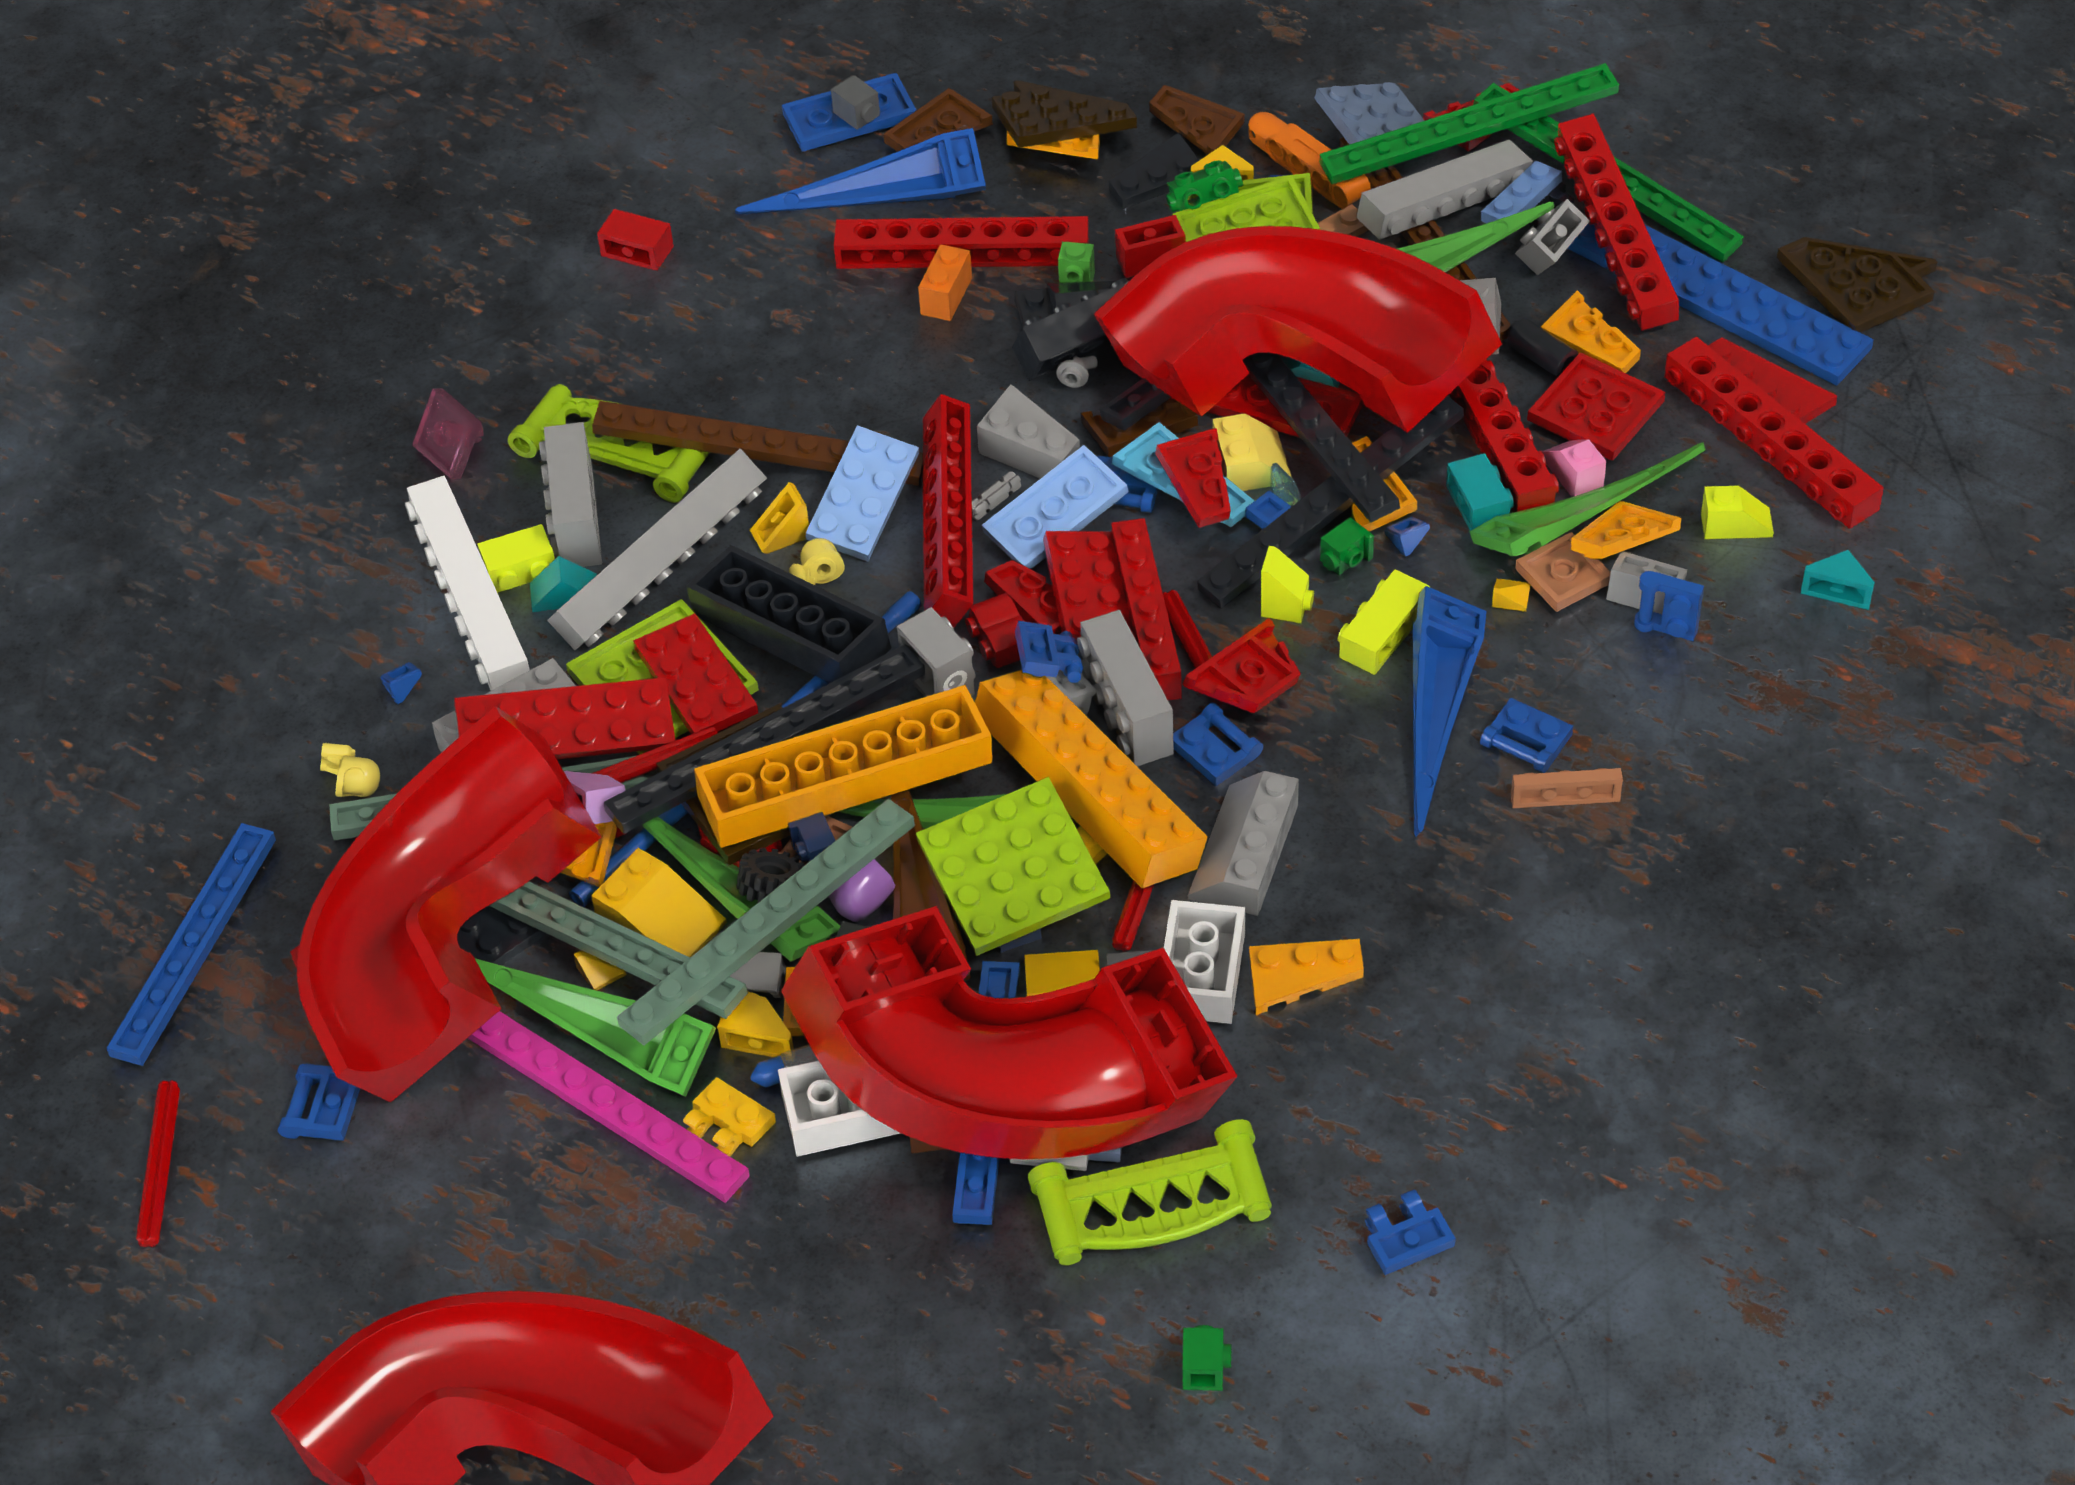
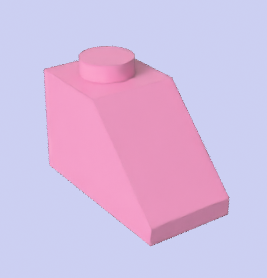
[1542,439,1606,497]

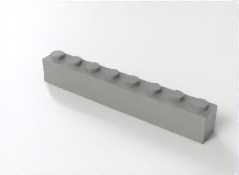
[547,448,767,650]

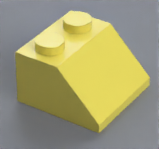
[1212,414,1292,491]

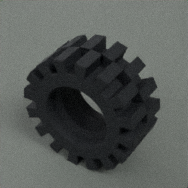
[736,848,805,904]

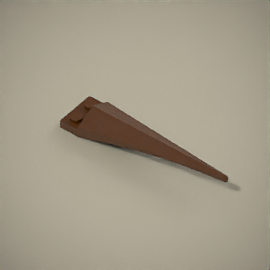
[891,789,971,981]

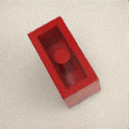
[597,209,674,271]
[1115,215,1186,278]

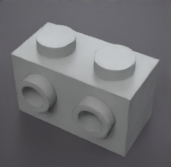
[1515,199,1590,275]

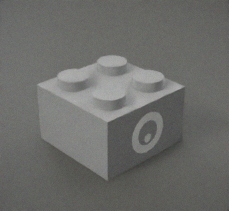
[897,607,976,697]

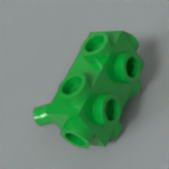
[1166,160,1243,213]

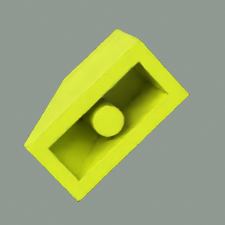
[1701,486,1774,539]
[1261,546,1314,623]

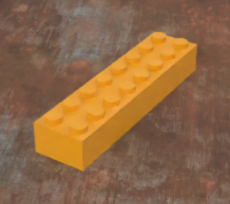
[975,670,1208,888]
[694,685,992,848]

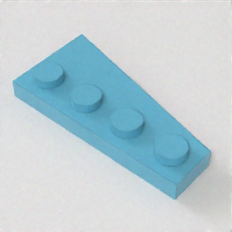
[1112,422,1254,527]

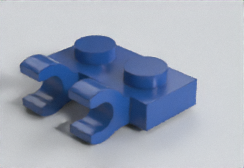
[1365,1189,1456,1275]

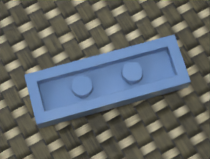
[1481,161,1562,223]

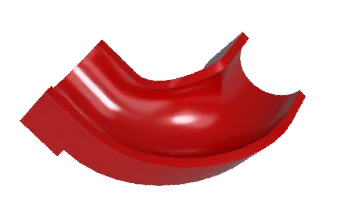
[1094,226,1502,433]
[297,706,602,1102]
[781,906,1238,1159]
[270,1291,774,1485]

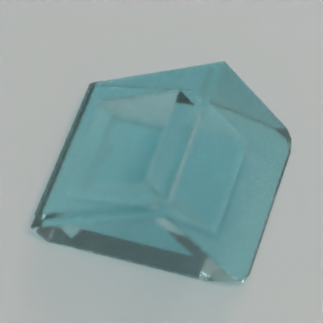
[1271,463,1301,506]

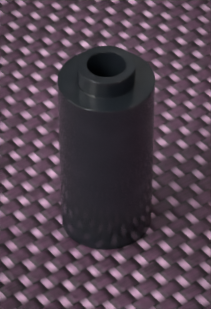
[1507,318,1578,378]

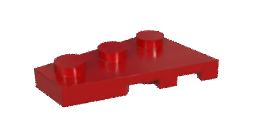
[984,560,1062,635]

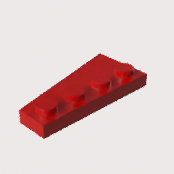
[1708,337,1837,424]

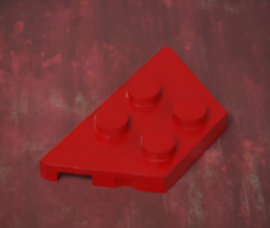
[1182,618,1301,713]

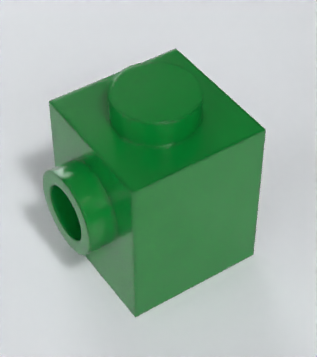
[1182,1325,1232,1391]

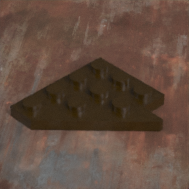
[992,80,1137,148]
[1777,237,1937,333]

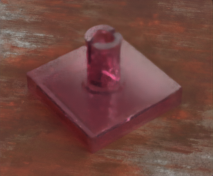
[412,388,483,479]

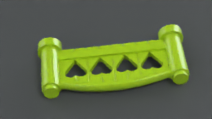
[507,384,710,503]
[1027,1119,1272,1266]

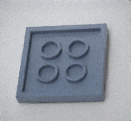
[1314,82,1425,145]

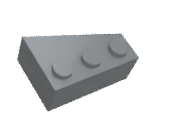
[977,384,1080,479]

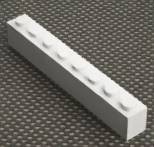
[405,475,530,691]

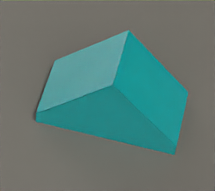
[1801,550,1875,610]
[530,556,597,612]

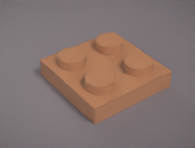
[1515,532,1611,612]

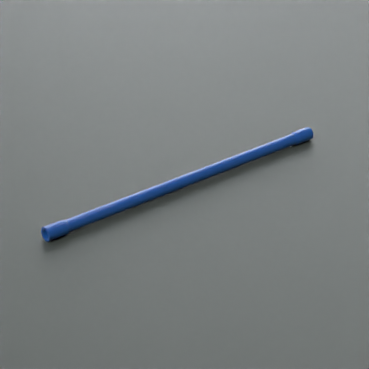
[569,591,922,907]

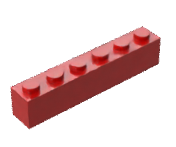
[1111,518,1182,701]

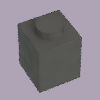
[831,75,880,130]

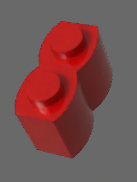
[965,593,1025,668]

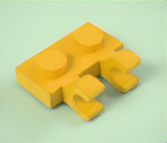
[683,1077,776,1157]

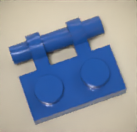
[1015,621,1083,683]

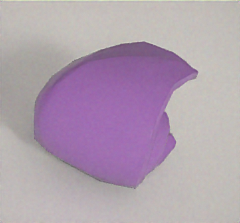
[828,859,895,922]

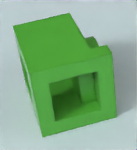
[1058,241,1095,283]

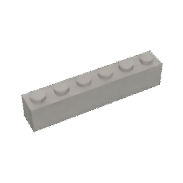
[1356,139,1533,240]

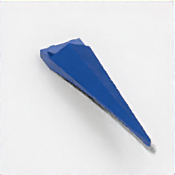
[735,128,986,214]
[1413,586,1487,837]

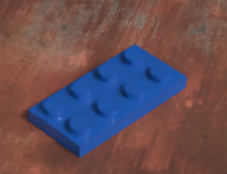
[782,73,917,152]

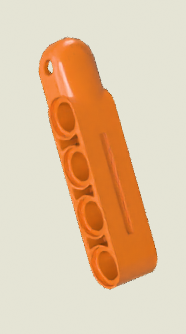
[1248,112,1371,209]

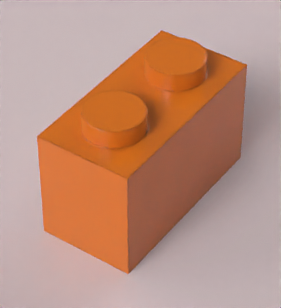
[918,244,972,321]

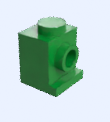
[1320,517,1374,575]

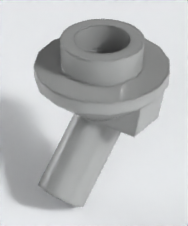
[1056,355,1097,388]

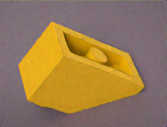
[717,992,795,1061]

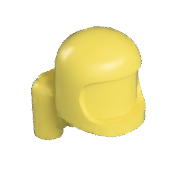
[789,538,845,585]
[320,743,380,797]

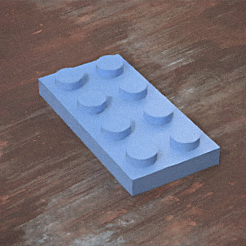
[806,425,919,562]
[982,445,1129,569]

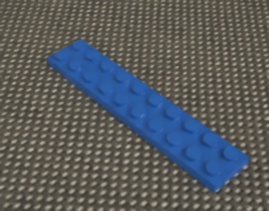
[1567,224,1874,386]

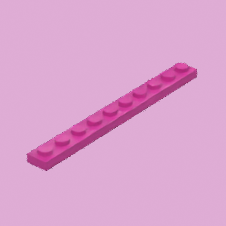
[468,1011,750,1203]

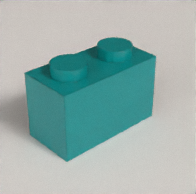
[1446,453,1514,531]

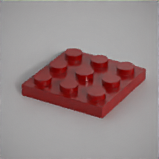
[1527,352,1666,461]

